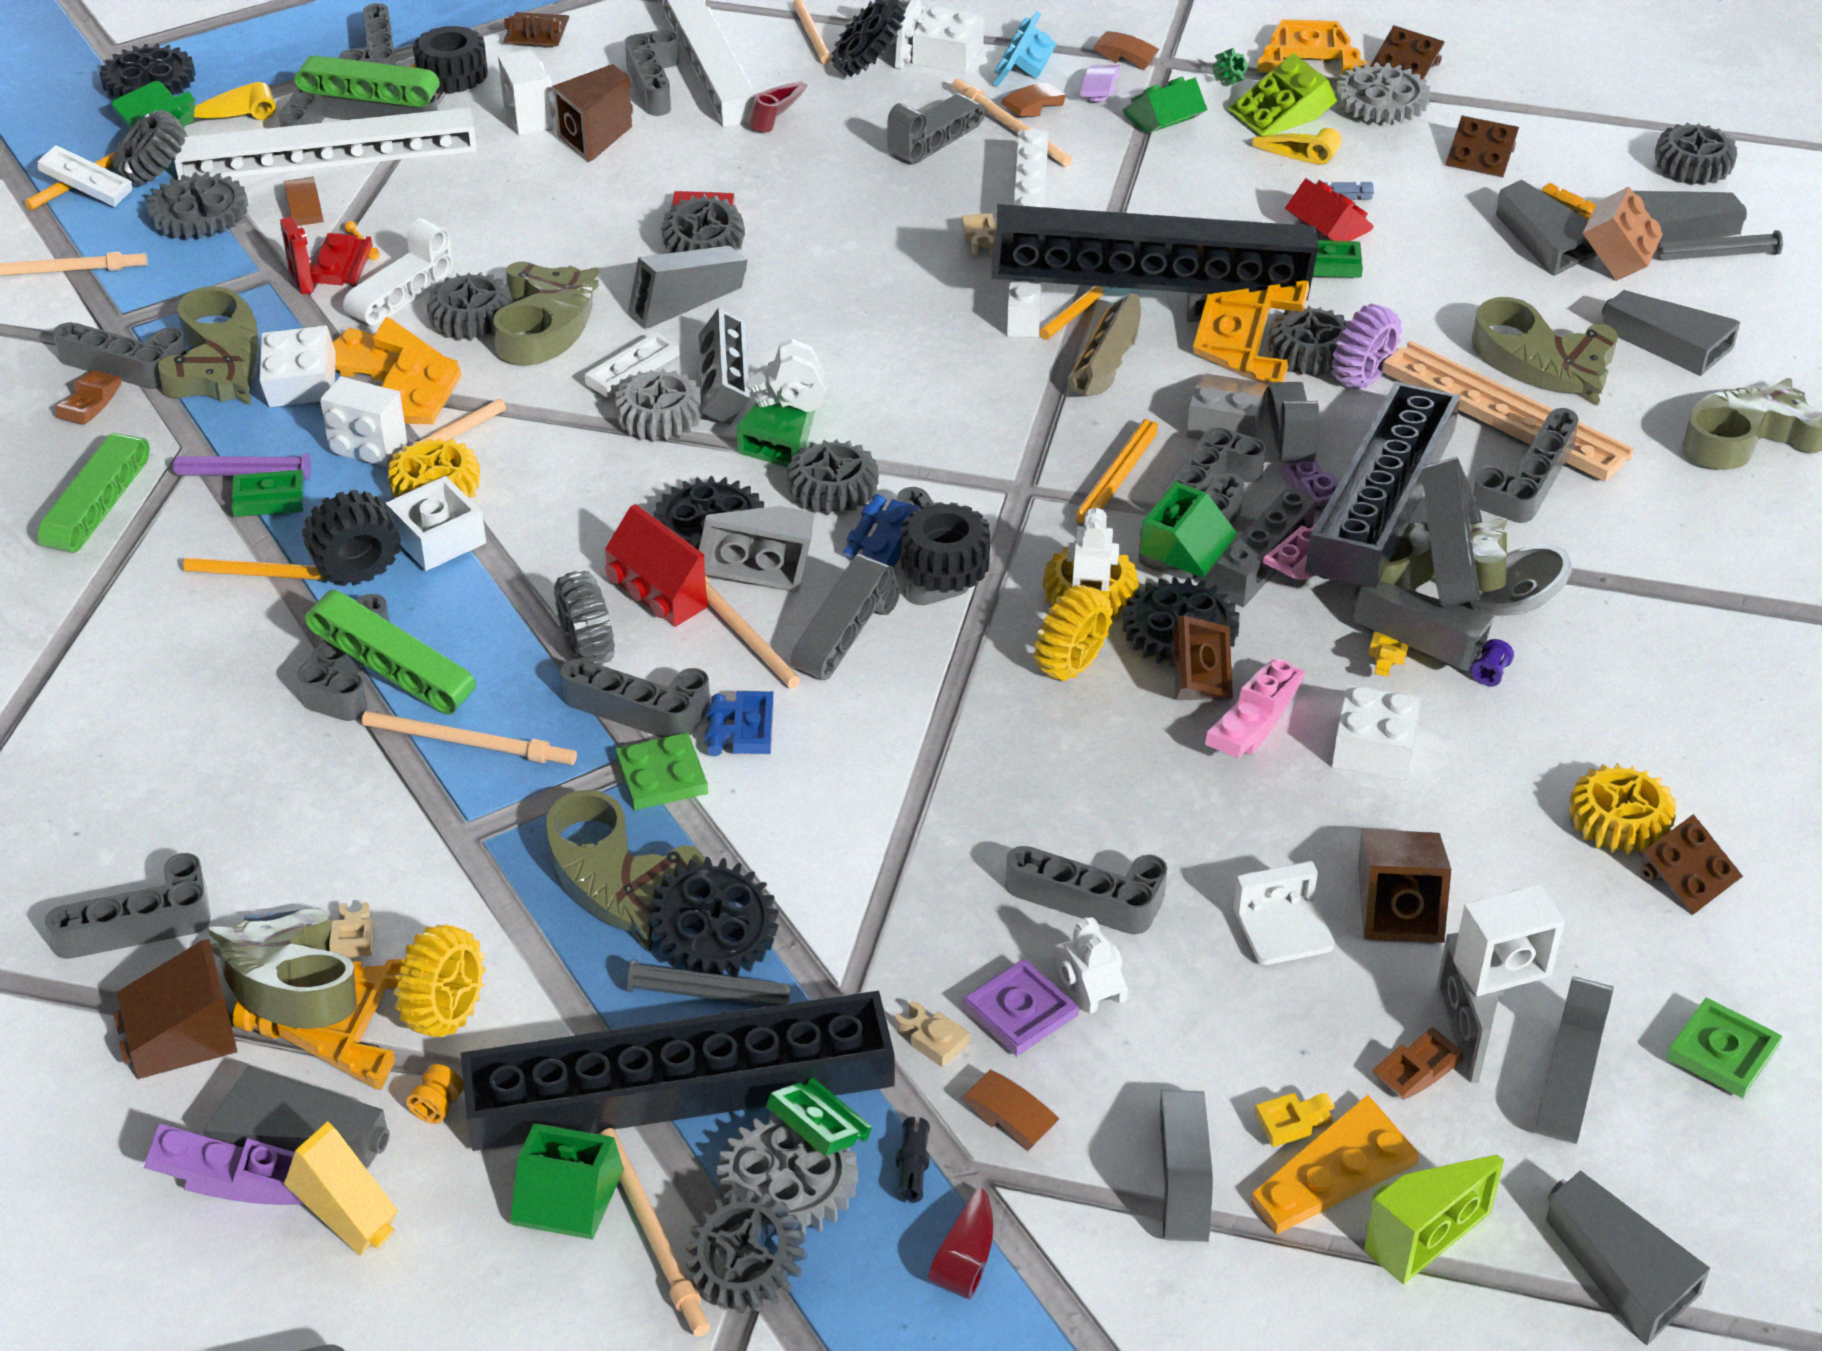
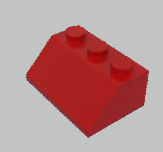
[605,504,707,627]

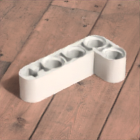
[343,218,453,326]

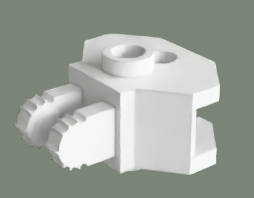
[745,339,826,412]
[1067,507,1119,591]
[1054,917,1128,1013]

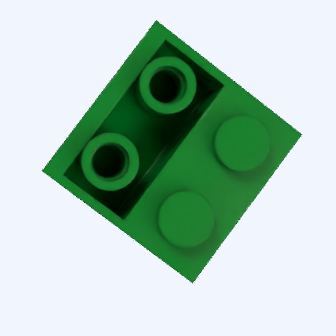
[1122,76,1208,134]
[1140,481,1236,578]
[510,1124,624,1240]

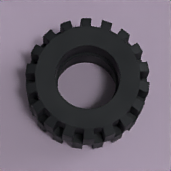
[413,26,488,93]
[302,490,401,586]
[901,502,990,593]

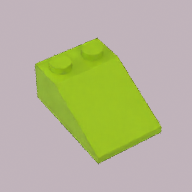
[1364,1154,1504,1285]

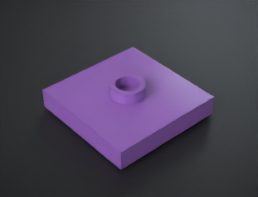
[962,958,1079,1057]

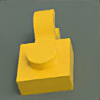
[1368,631,1409,677]
[1255,1093,1335,1148]

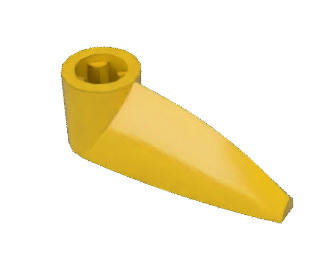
[194,82,276,120]
[1253,128,1342,165]

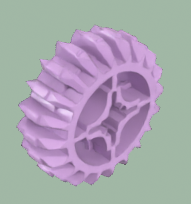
[1331,303,1402,390]

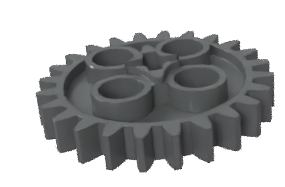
[146,172,248,239]

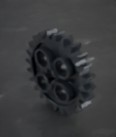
[831,0,906,77]
[99,43,196,99]
[653,476,764,550]
[1122,577,1240,667]
[647,857,779,977]

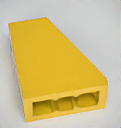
[284,1121,398,1256]

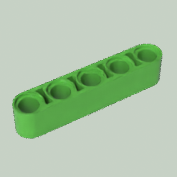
[294,55,440,107]
[38,433,150,553]
[305,590,476,714]

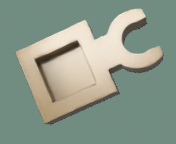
[962,213,995,255]
[329,902,374,958]
[895,1001,970,1067]

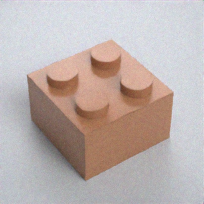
[1583,186,1663,281]

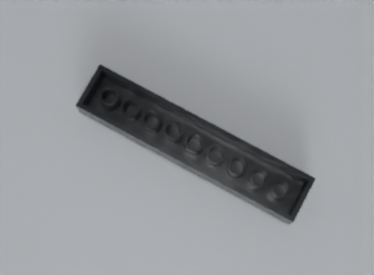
[991,204,1318,301]
[1305,381,1461,588]
[460,990,895,1151]

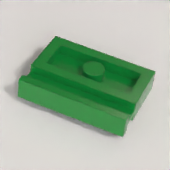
[1313,240,1363,278]
[232,469,304,517]
[766,1078,872,1156]

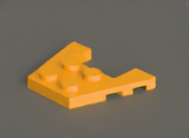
[1257,19,1369,75]
[1193,281,1309,383]
[373,317,462,425]
[277,959,402,1090]

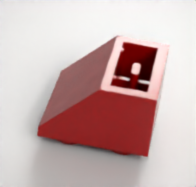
[1284,178,1374,241]

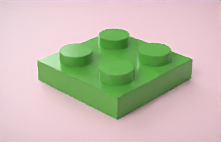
[615,733,708,811]
[1666,997,1782,1098]

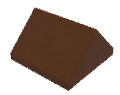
[1172,615,1233,700]

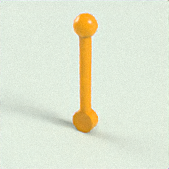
[344,221,380,260]

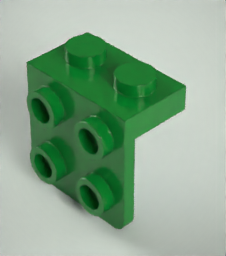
[112,81,195,128]

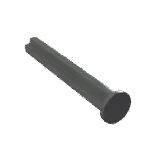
[1657,230,1783,261]
[627,960,791,1006]

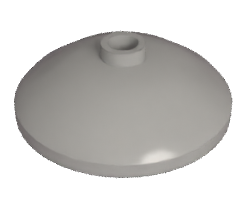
[1470,544,1572,616]

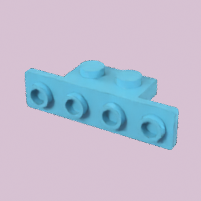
[993,11,1057,87]

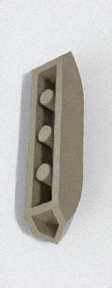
[1068,293,1141,395]

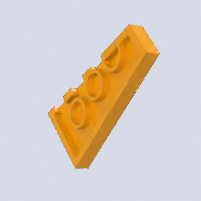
[333,327,458,381]
[1251,1095,1419,1234]

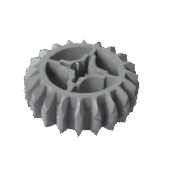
[614,368,702,442]

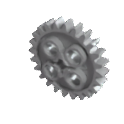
[1336,62,1430,124]
[717,1113,858,1237]

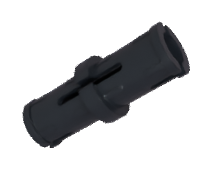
[895,1117,930,1203]

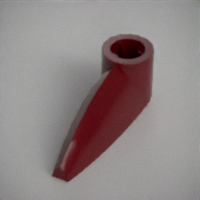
[748,81,808,132]
[928,1187,993,1300]

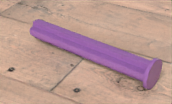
[173,453,311,480]

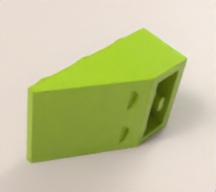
[1228,53,1337,136]

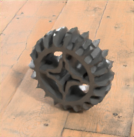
[112,110,186,186]
[1655,122,1738,185]
[661,193,745,253]
[427,272,513,341]
[1268,305,1347,376]
[787,439,879,515]
[554,571,615,665]
[686,1190,807,1313]

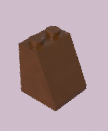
[553,64,633,162]
[1358,829,1452,943]
[112,939,238,1079]

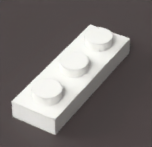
[38,145,132,207]
[585,332,679,398]

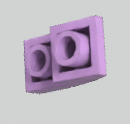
[1081,65,1120,101]
[1281,460,1339,506]

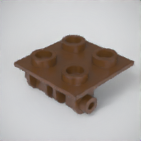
[503,12,570,48]
[1370,25,1445,79]
[1445,115,1519,178]
[1640,814,1743,915]

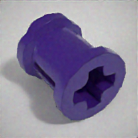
[1471,639,1514,687]

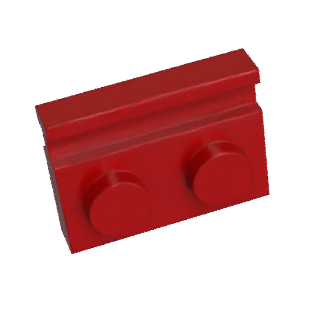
[279,216,314,295]
[311,233,373,287]

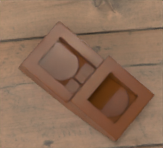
[1093,31,1159,70]
[1001,83,1066,116]
[284,176,324,226]
[55,370,122,425]
[1372,1026,1463,1100]
[962,1069,1060,1151]

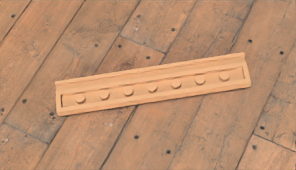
[1382,341,1634,482]

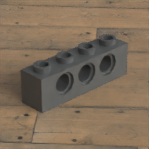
[698,307,751,426]
[1214,488,1316,608]

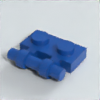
[842,494,921,569]
[704,691,774,756]

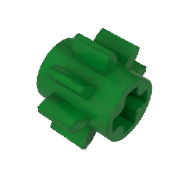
[1212,48,1248,86]

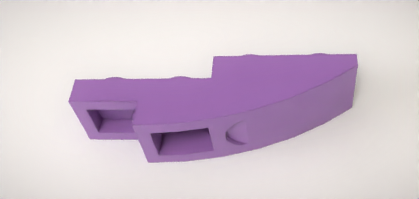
[144,1123,304,1205]

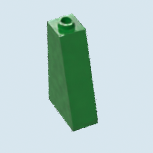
[736,402,815,468]

